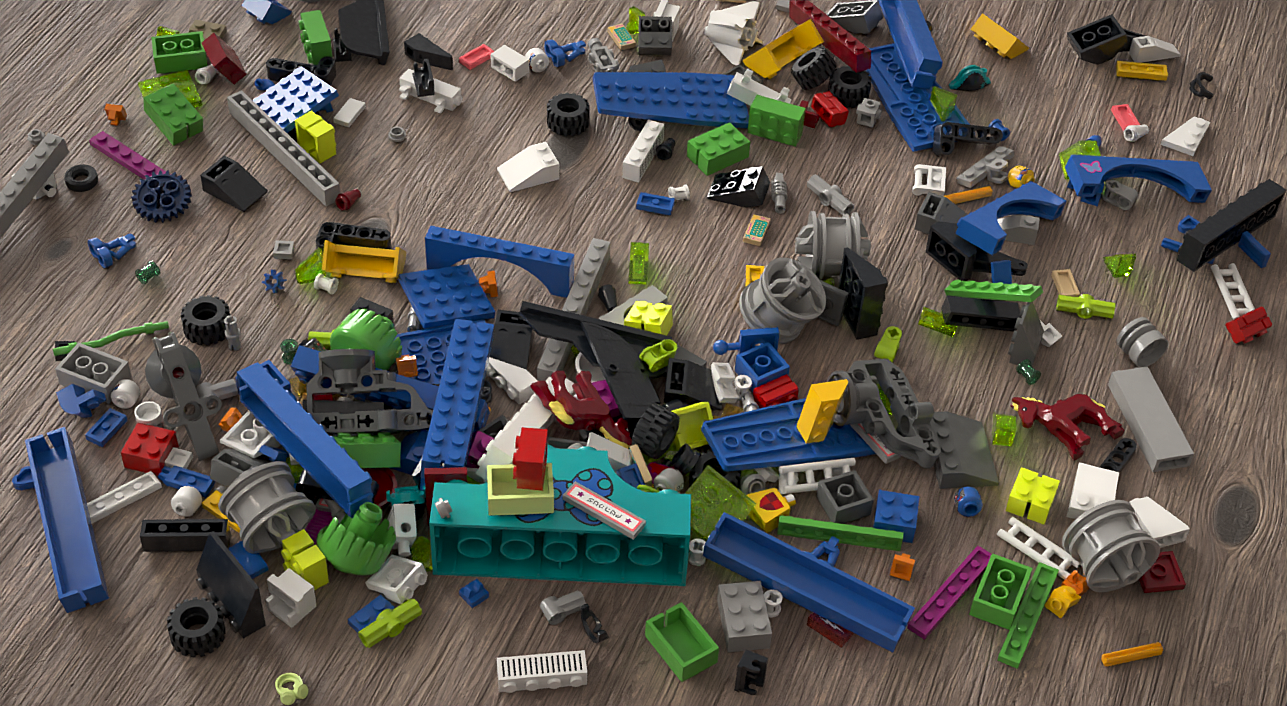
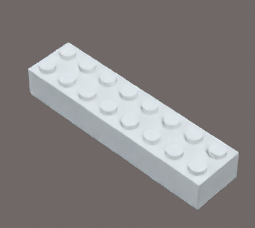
[476,376,574,481]

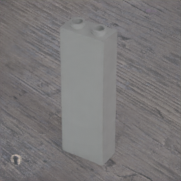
[1108,366,1194,472]

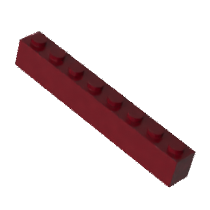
[789,0,871,73]

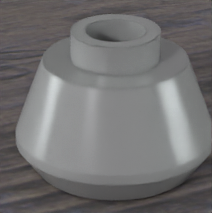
[739,474,766,498]

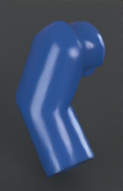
[254,78,275,90]

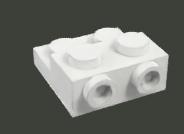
[365,555,428,604]

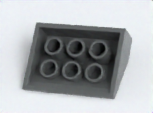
[929,411,999,489]

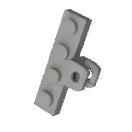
[956,146,1014,188]

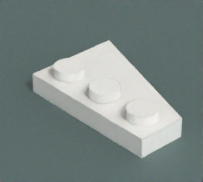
[1161,117,1210,156]

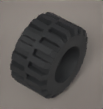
[791,47,837,90]
[828,66,872,108]
[547,93,590,136]
[181,295,230,346]
[632,404,680,460]
[689,450,741,505]
[167,597,226,657]

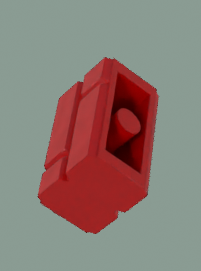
[811,91,849,127]
[1225,306,1272,344]
[753,374,799,409]

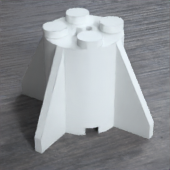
[704,1,764,65]

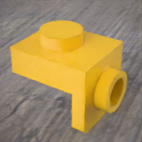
[1045,585,1081,618]

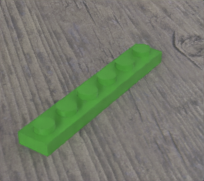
[944,280,1043,302]
[777,516,903,551]
[997,562,1059,669]

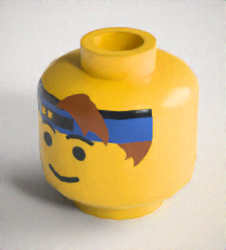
[1008,165,1035,188]

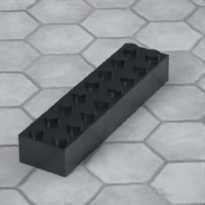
[1177,179,1287,272]

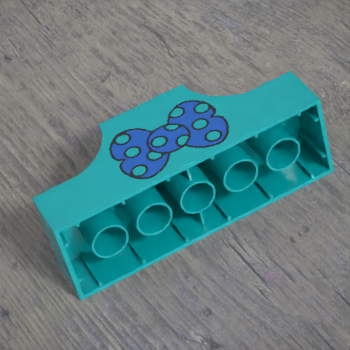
[429,445,691,586]

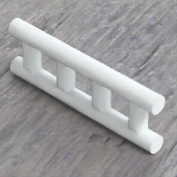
[1211,263,1255,320]
[779,458,856,494]
[997,517,1081,580]

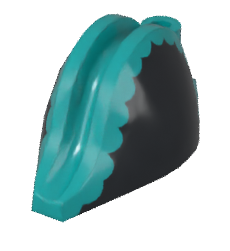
[948,65,991,91]

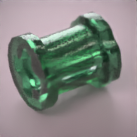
[135,261,161,284]
[280,339,298,364]
[1016,359,1041,385]

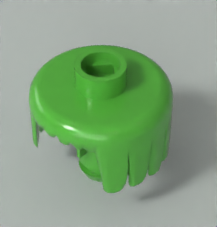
[330,309,402,371]
[317,502,396,576]

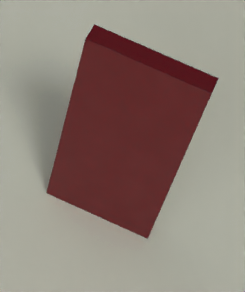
[424,467,468,526]

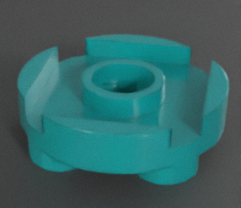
[386,486,426,506]

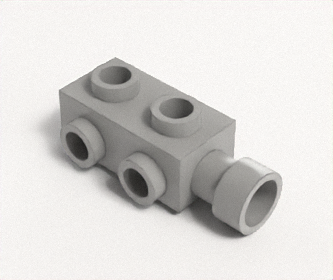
[588,38,619,72]

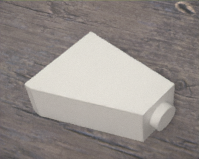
[1129,497,1190,548]

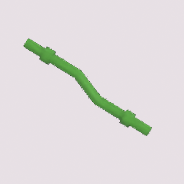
[53,321,169,356]

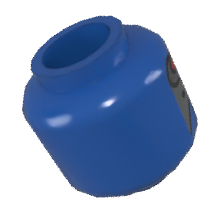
[954,487,983,517]

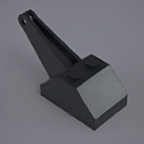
[1067,14,1146,65]
[925,221,1028,281]

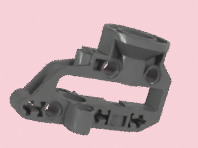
[145,332,222,461]
[307,349,433,434]
[827,359,941,468]

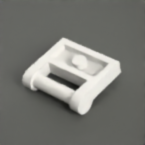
[912,164,946,196]

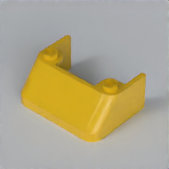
[742,19,824,79]
[322,240,407,283]

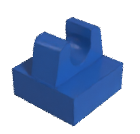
[459,579,489,608]

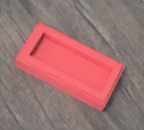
[459,44,494,70]
[1111,104,1140,132]

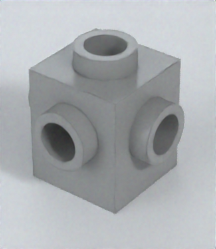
[856,98,882,127]

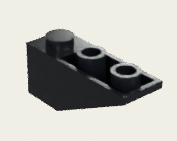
[404,33,453,70]

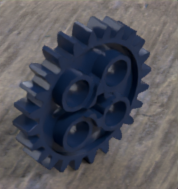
[131,170,192,223]

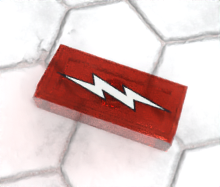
[807,613,854,648]

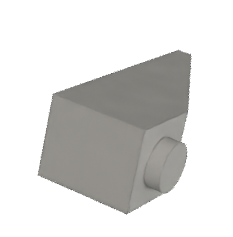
[997,215,1039,245]

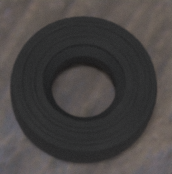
[64,164,98,192]

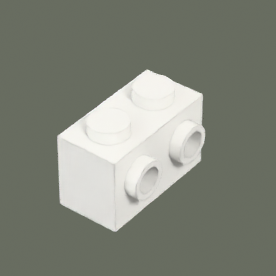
[491,45,529,82]

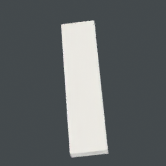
[87,471,162,523]

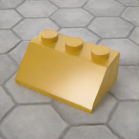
[971,13,1029,59]
[796,379,848,444]

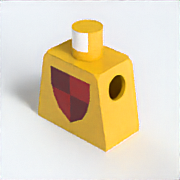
[744,488,796,533]

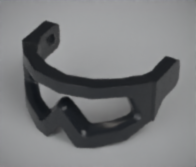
[1189,72,1213,99]
[581,603,609,643]

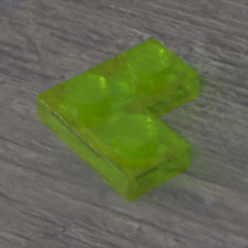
[918,307,957,337]

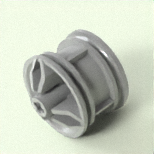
[795,211,871,280]
[739,258,826,344]
[218,461,316,554]
[1062,500,1160,592]

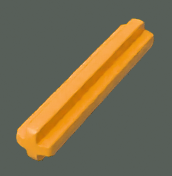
[944,186,993,204]
[1101,642,1163,667]

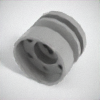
[1116,317,1169,368]

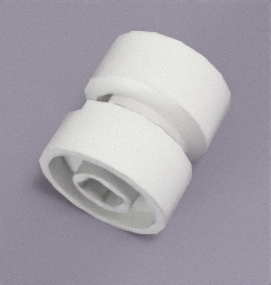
[134,401,165,429]

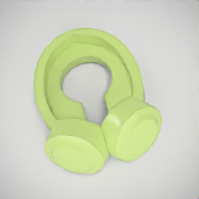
[275,673,308,705]

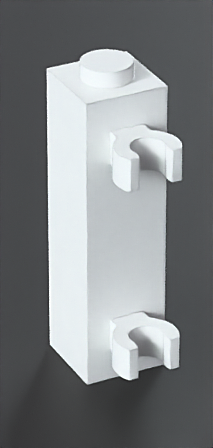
[399,69,462,113]
[727,69,791,106]

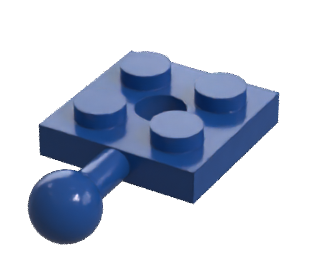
[713,327,780,355]

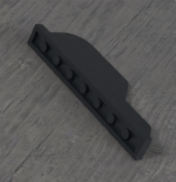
[338,0,390,65]
[518,301,672,379]

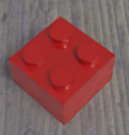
[121,423,179,476]
[513,427,548,491]

